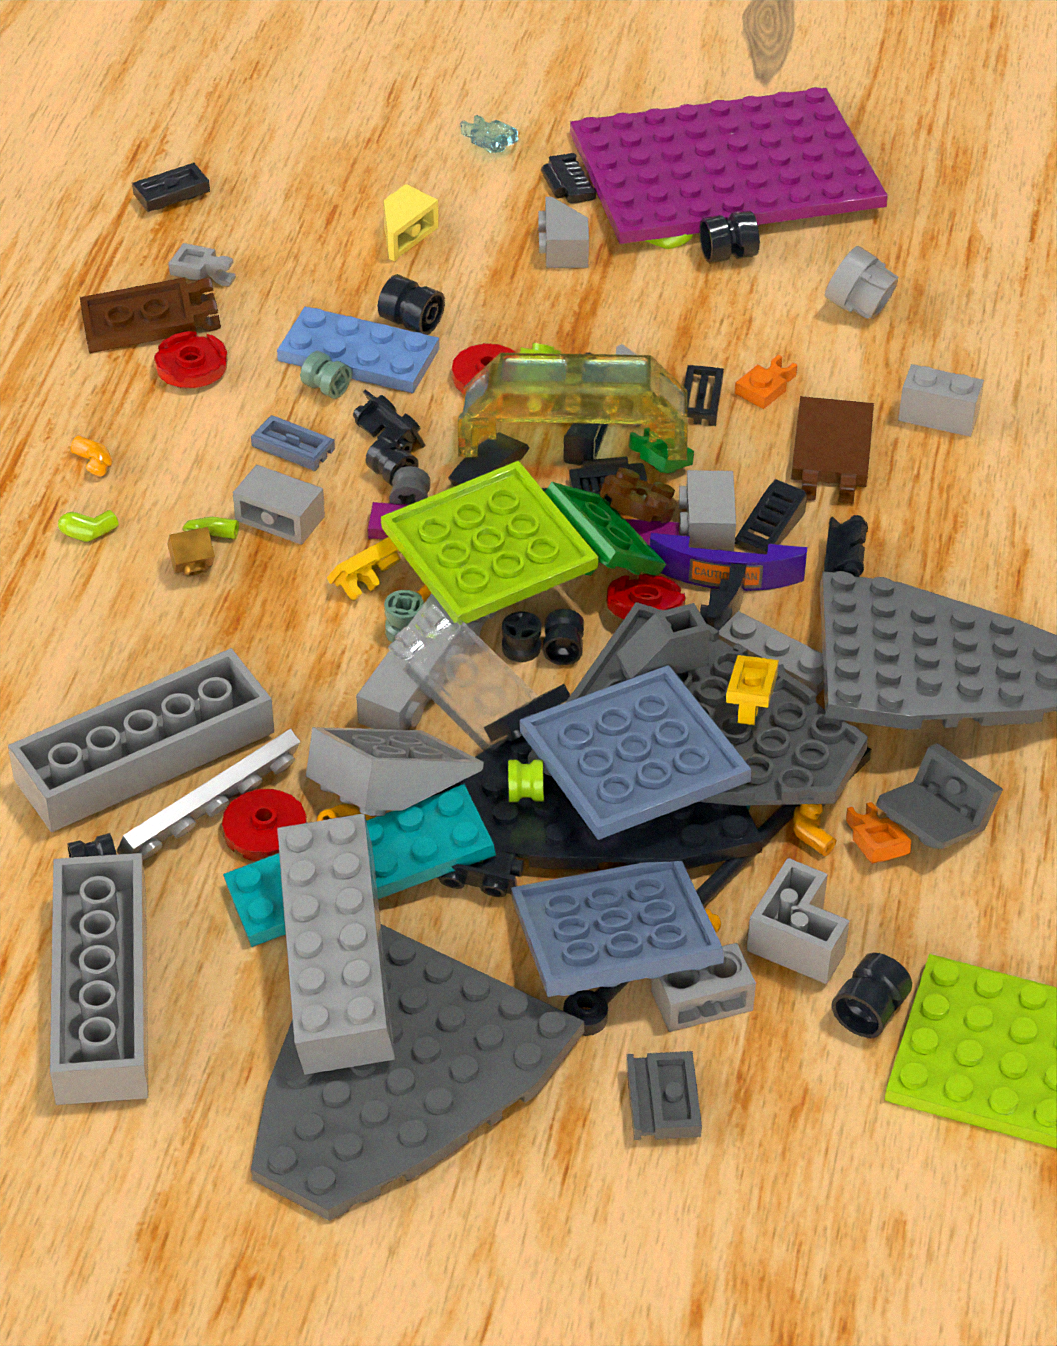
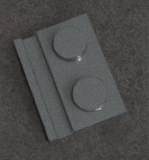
[626,1051,702,1140]

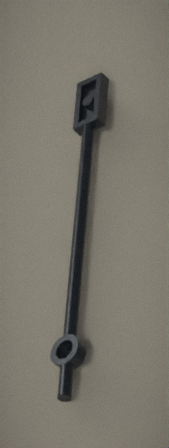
[563,746,872,1036]

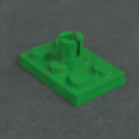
[545,482,666,576]

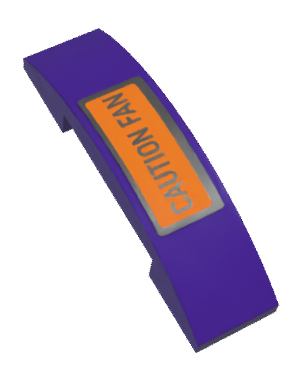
[650,533,808,591]

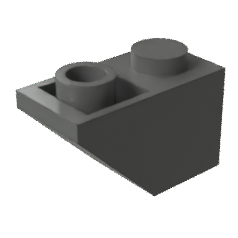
[617,603,709,680]

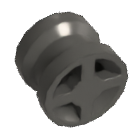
[389,466,431,505]

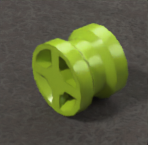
[508,759,544,802]

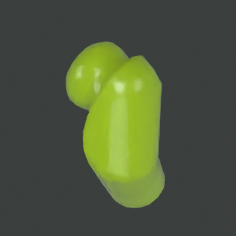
[58,510,119,542]

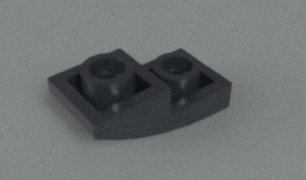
[448,432,530,486]
[700,563,746,631]

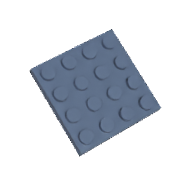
[520,665,751,840]
[511,861,724,997]

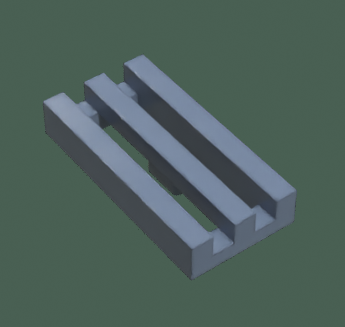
[251,415,335,471]

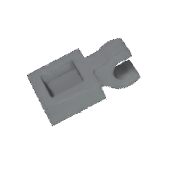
[168,243,236,286]

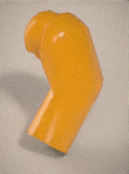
[793,804,837,856]

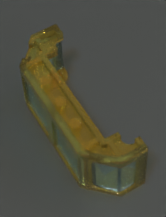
[458,353,688,460]

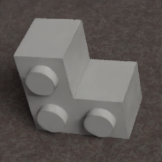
[747,858,850,984]

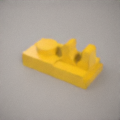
[327,537,401,600]
[726,655,779,725]

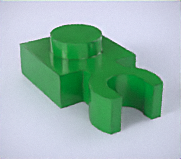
[628,428,694,473]

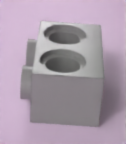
[651,943,756,1032]

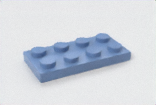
[277,306,439,393]

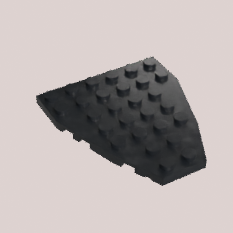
[430,735,763,869]

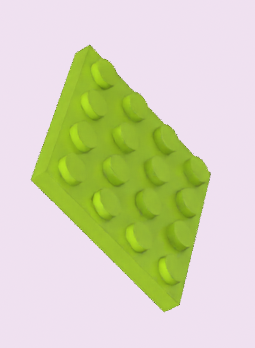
[381,461,598,627]
[884,954,1057,1148]

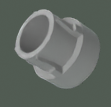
[825,246,899,319]

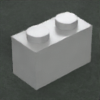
[898,364,984,437]
[233,465,325,545]
[679,470,736,551]

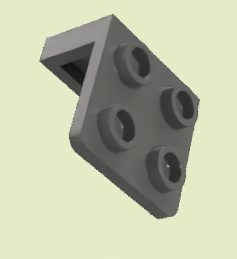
[876,743,1003,849]

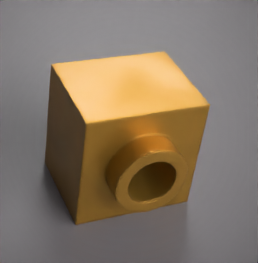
[167,527,215,576]

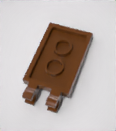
[79,277,221,353]
[791,396,874,504]

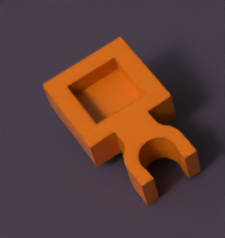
[735,355,797,409]
[846,802,911,864]

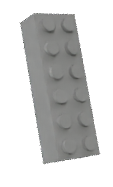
[8,648,274,833]
[278,813,395,1075]
[50,853,148,1105]

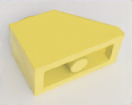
[383,184,439,261]

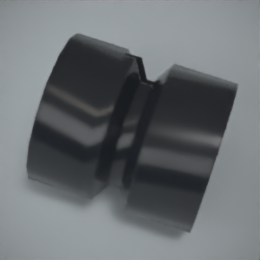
[699,211,760,263]
[377,274,445,335]
[831,952,913,1038]

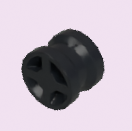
[502,611,542,662]

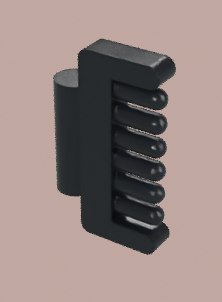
[541,153,597,203]
[569,456,648,492]

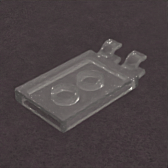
[388,605,538,751]

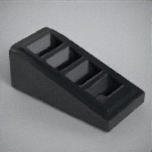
[563,390,611,466]
[735,479,807,554]

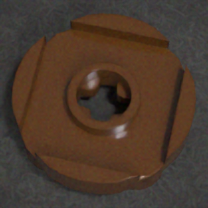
[599,468,677,523]

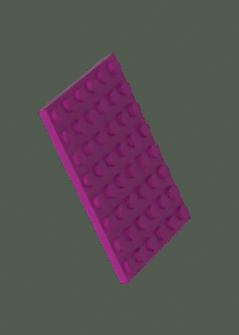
[570,87,888,244]

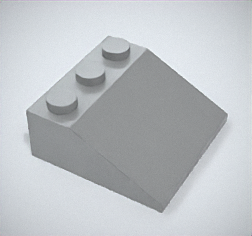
[306,727,484,816]

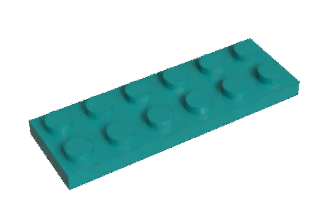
[223,784,496,947]

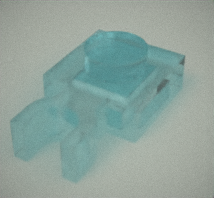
[460,115,518,153]

